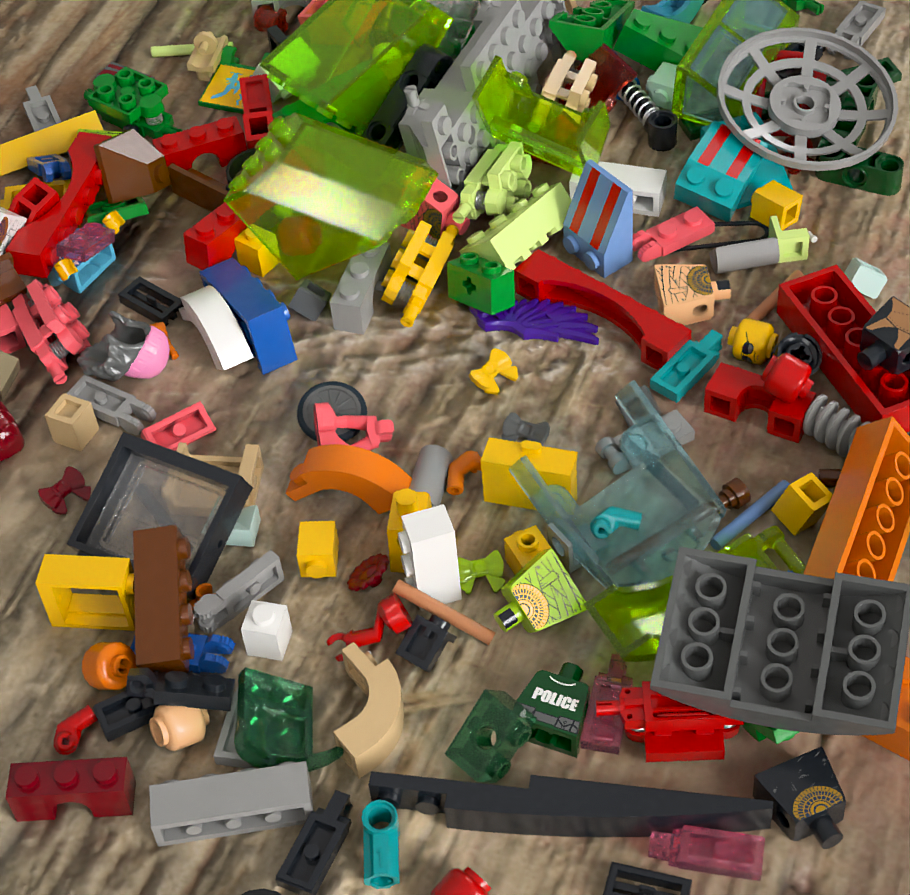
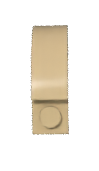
[333,642,404,779]

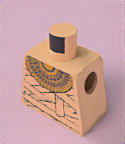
[654,264,731,326]

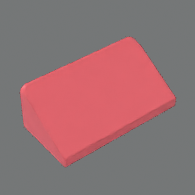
[140,401,217,451]

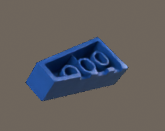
[199,257,298,375]

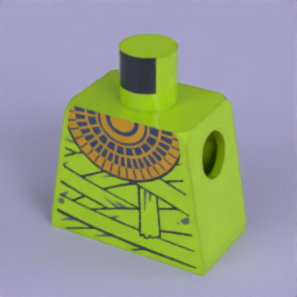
[493,548,590,633]

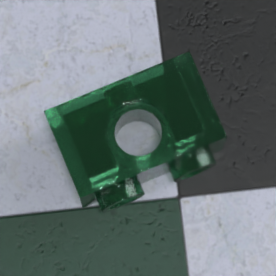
[445,689,537,783]

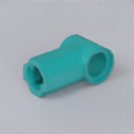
[361,800,400,889]

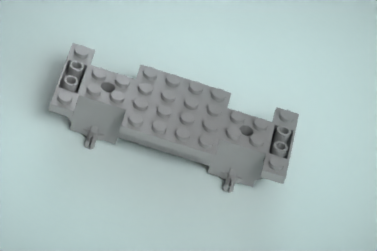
[398,0,569,204]

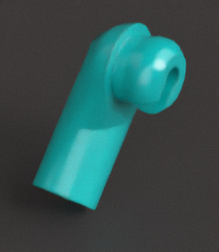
[590,506,642,539]

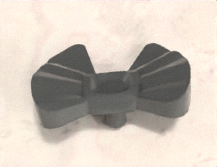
[501,412,550,446]

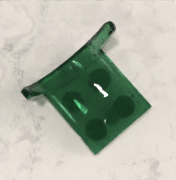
[234,667,344,772]

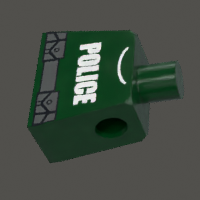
[507,662,590,758]

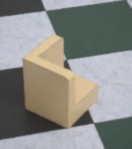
[45,393,99,451]

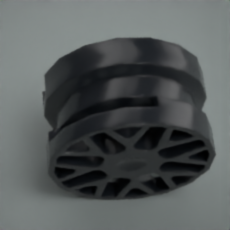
[769,332,822,376]

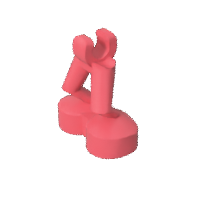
[313,402,394,451]

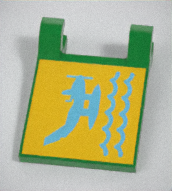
[198,45,274,114]

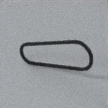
[674,221,769,252]

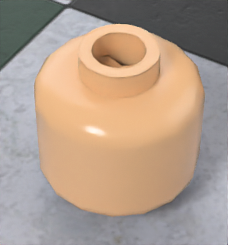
[149,705,210,752]

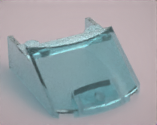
[509,380,727,593]

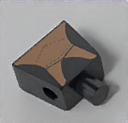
[857,296,910,375]

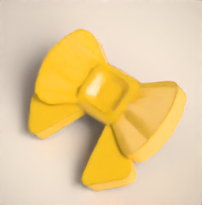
[469,348,518,395]

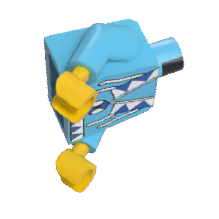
[47,210,126,294]

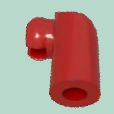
[53,705,98,755]

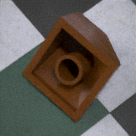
[93,129,171,204]

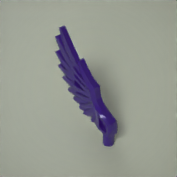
[469,298,599,345]

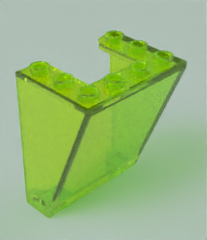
[260,0,454,136]

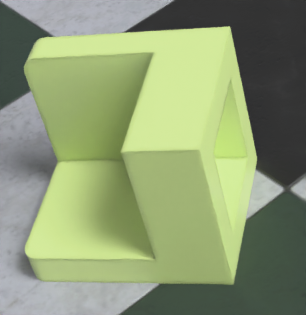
[768,216,810,263]

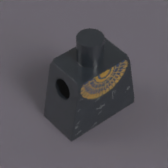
[752,746,846,849]

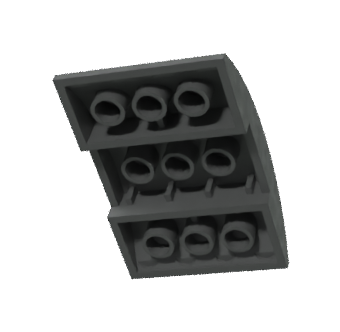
[650,546,910,736]

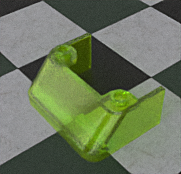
[472,55,611,177]

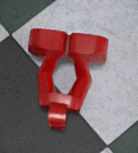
[326,593,413,662]

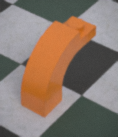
[285,444,412,514]

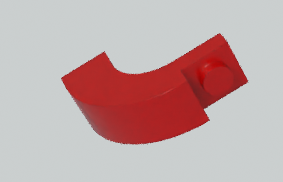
[239,74,278,149]

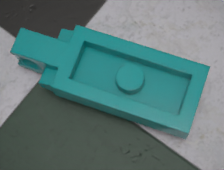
[650,329,723,403]

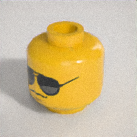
[727,318,779,365]

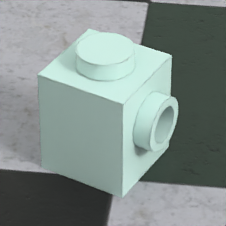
[646,61,690,112]

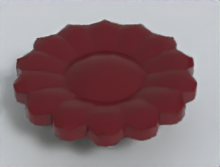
[347,553,390,592]

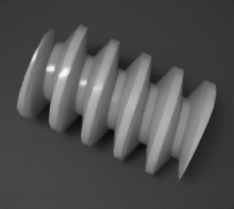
[803,394,870,457]

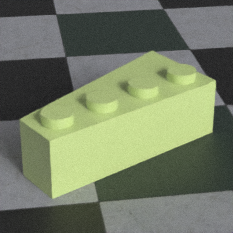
[459,182,572,270]

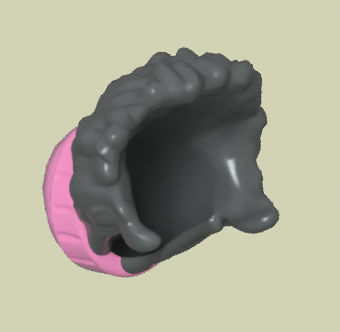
[77,311,170,381]

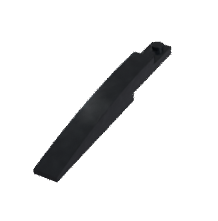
[368,771,773,837]

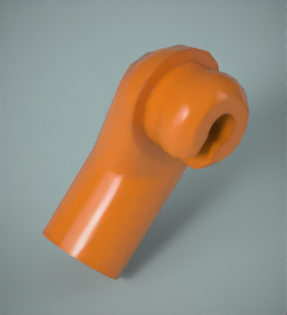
[446,450,482,495]

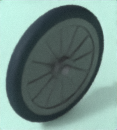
[297,381,367,441]

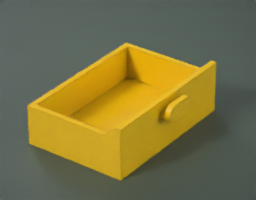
[481,437,578,517]

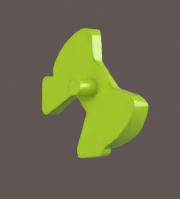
[458,550,506,594]

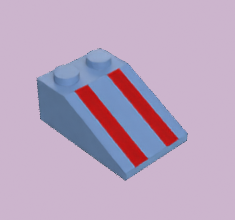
[563,159,633,278]

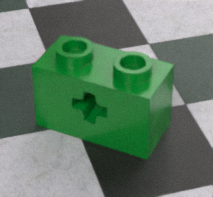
[447,252,515,315]

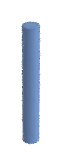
[710,480,790,550]

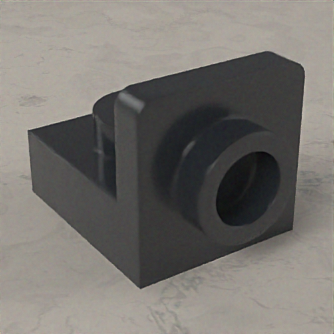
[395,614,457,673]

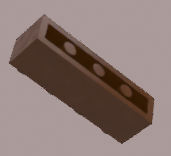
[133,525,194,673]

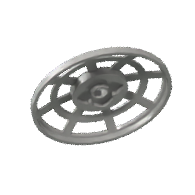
[717,27,898,171]

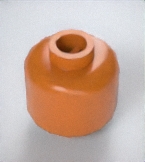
[82,642,137,690]

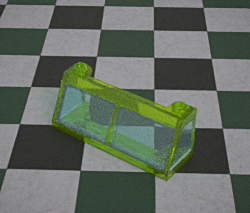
[671,0,800,126]

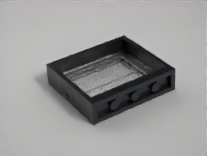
[67,432,253,600]

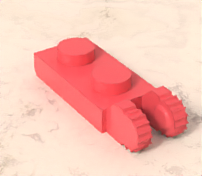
[633,206,715,263]

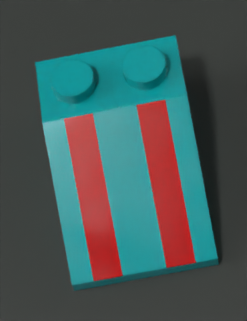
[674,120,769,222]

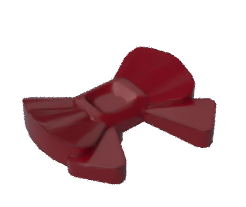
[38,466,91,515]

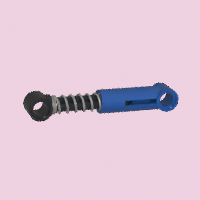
[579,49,678,152]

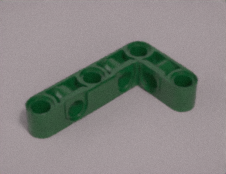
[815,74,904,196]

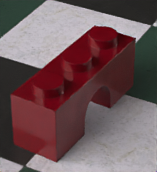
[5,757,136,822]

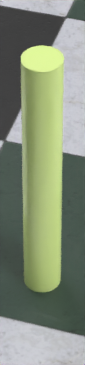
[151,42,233,57]

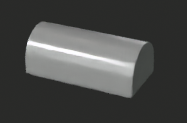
[709,237,780,274]
[409,445,453,507]

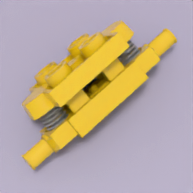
[381,220,459,327]

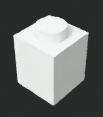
[241,600,293,661]

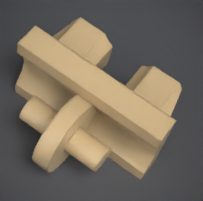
[187,31,229,81]

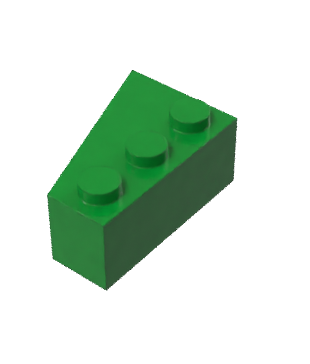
[613,9,719,87]

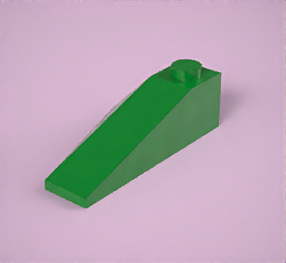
[548,0,635,66]

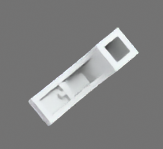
[179,285,253,370]

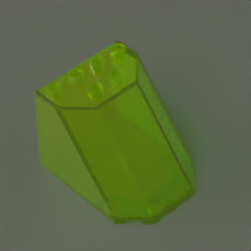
[223,113,439,280]

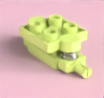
[452,140,532,224]

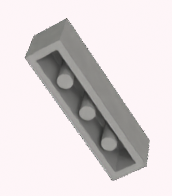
[149,761,314,847]

